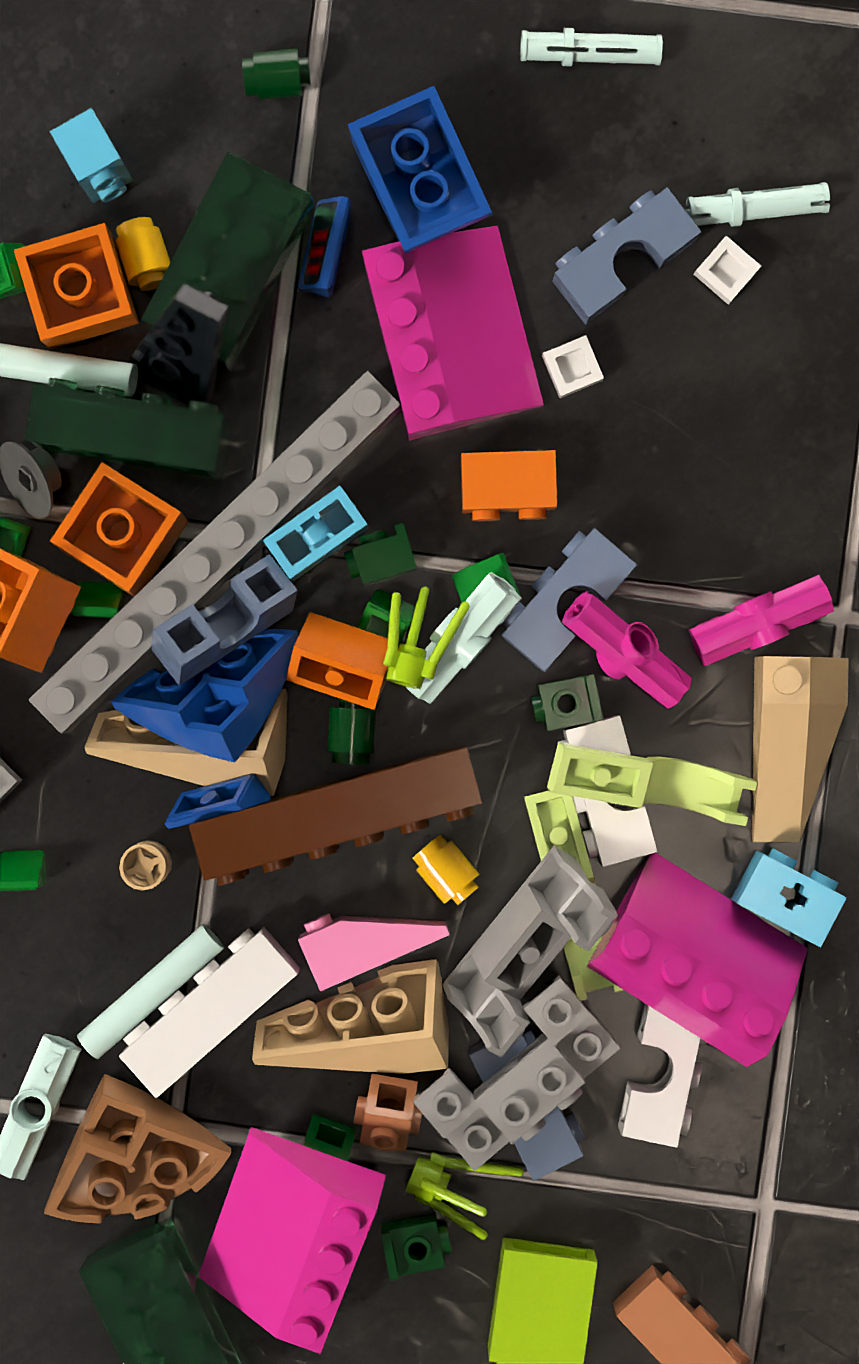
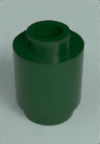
[242,48,311,100]
[328,698,376,765]

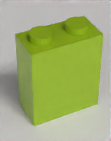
[488,1237,598,1364]

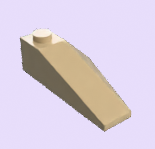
[752,656,848,843]
[84,689,288,796]
[252,959,450,1074]

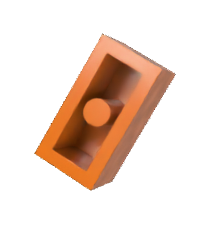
[461,450,557,521]
[286,612,388,710]

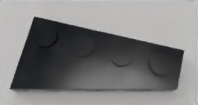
[126,284,228,413]

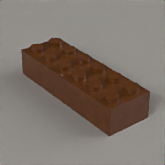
[189,745,482,886]

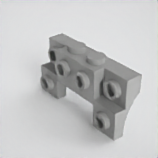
[442,845,618,1057]
[413,976,620,1171]

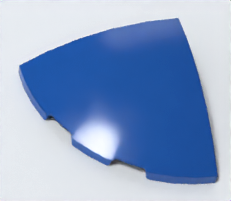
[111,629,299,763]

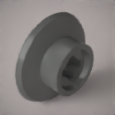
[0,442,62,519]

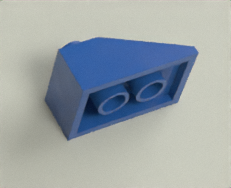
[347,86,492,254]

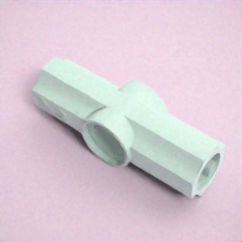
[406,572,522,704]
[0,1033,82,1180]

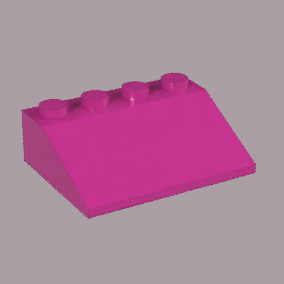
[362,226,544,440]
[586,853,808,1067]
[198,1127,386,1354]

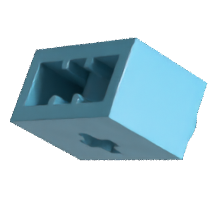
[50,108,133,203]
[263,486,369,582]
[731,848,847,948]

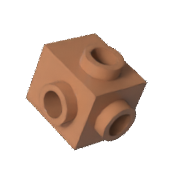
[353,1074,422,1152]

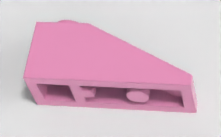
[298,913,450,991]

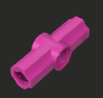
[688,575,834,666]
[562,591,692,709]

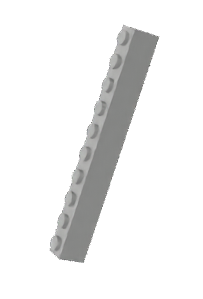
[29,370,401,734]

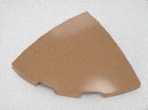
[44,1074,231,1223]

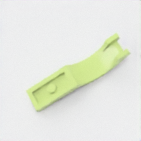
[547,742,758,826]
[524,790,623,1001]

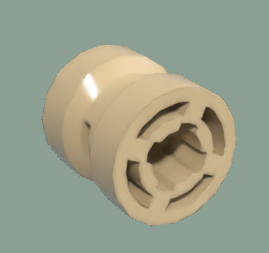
[119,840,172,890]

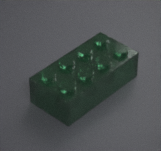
[141,151,315,371]
[24,378,233,481]
[79,1216,241,1364]

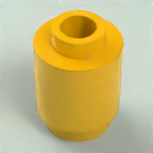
[115,217,173,291]
[412,834,480,905]

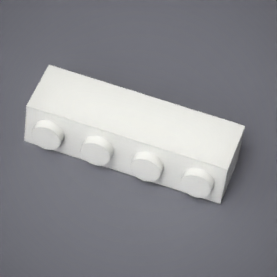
[119,927,300,1098]

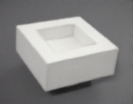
[693,236,761,305]
[542,335,604,398]

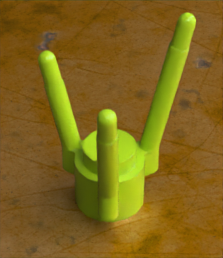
[383,586,470,690]
[405,1152,524,1240]

